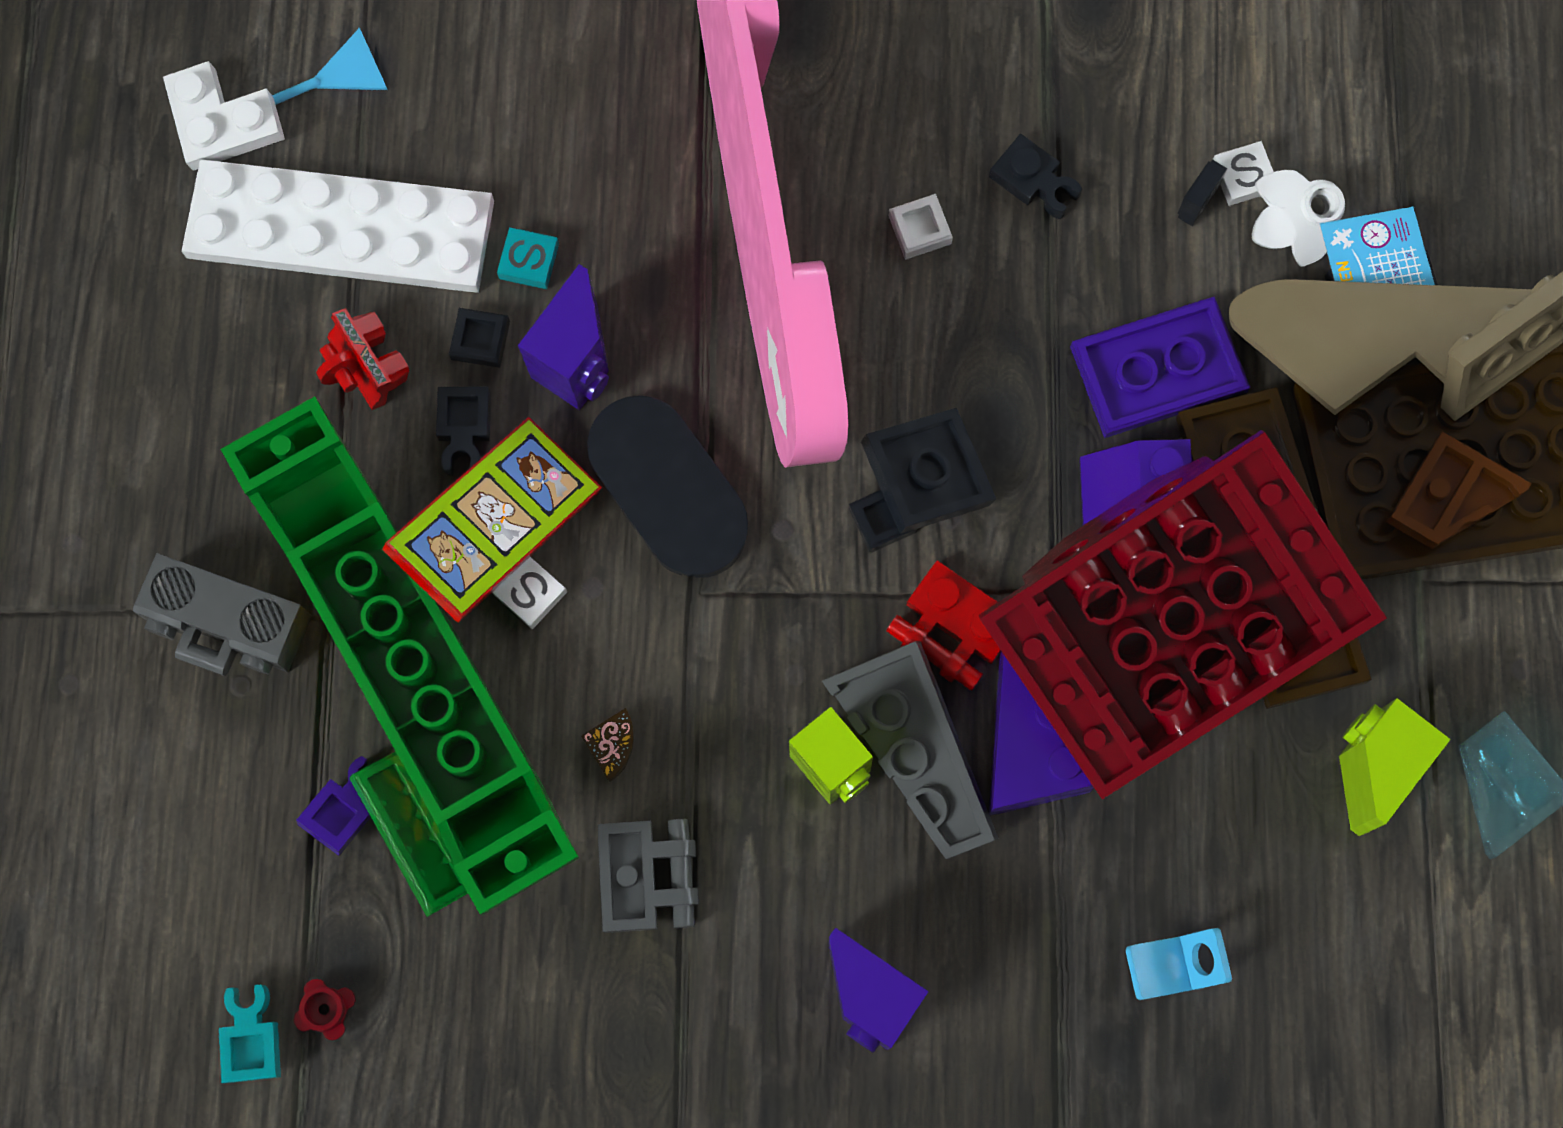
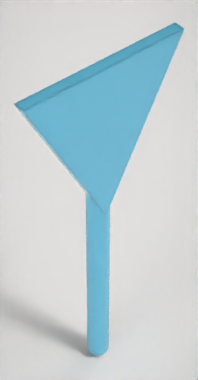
[272,27,388,105]

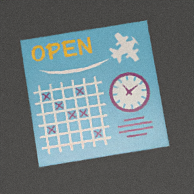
[1320,207,1435,285]

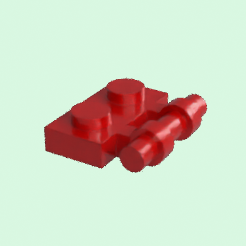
[886,561,1001,691]

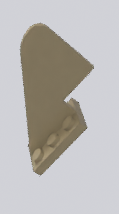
[1229,271,1563,421]

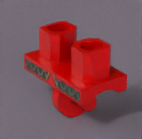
[316,308,409,410]

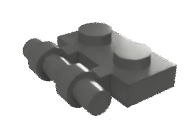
[597,819,699,933]

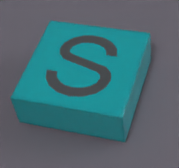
[497,227,559,289]

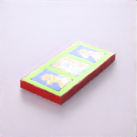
[382,417,602,623]

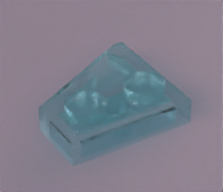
[1458,711,1563,859]

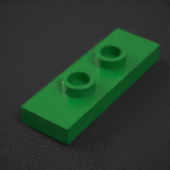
[349,752,468,917]

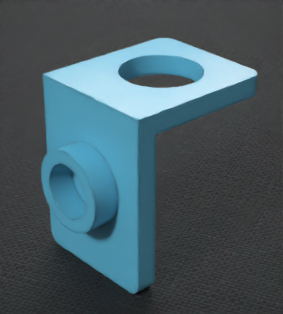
[1126,928,1232,1000]

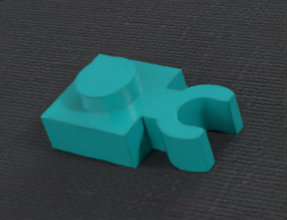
[219,984,281,1083]

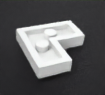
[163,61,285,171]

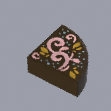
[581,708,634,782]

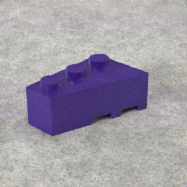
[988,651,1094,816]

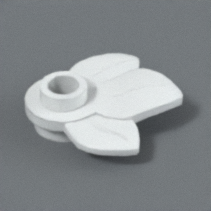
[1252,170,1345,267]

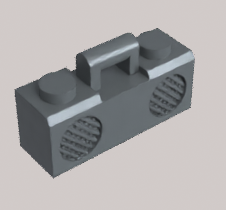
[133,553,312,676]

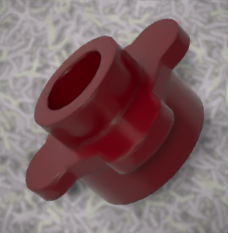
[294,979,356,1040]

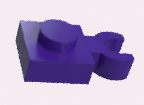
[296,756,371,856]

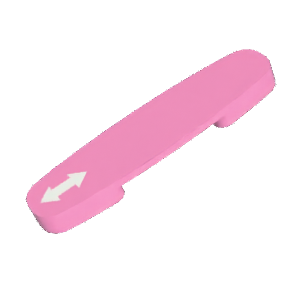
[697,0,848,468]

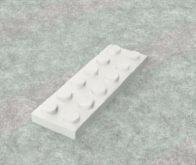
[182,159,494,293]

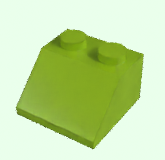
[1339,698,1451,836]

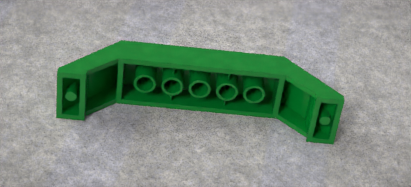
[220,396,579,915]

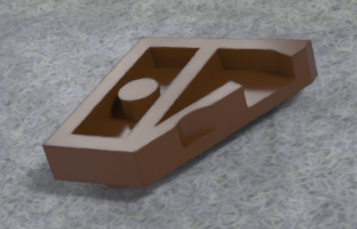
[1386,431,1532,549]

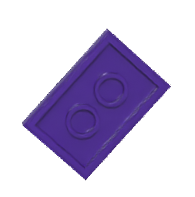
[1070,296,1250,438]

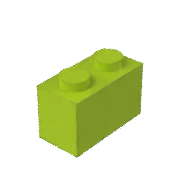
[789,707,873,805]

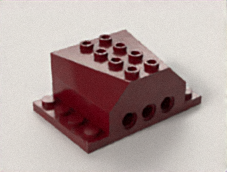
[979,430,1387,799]

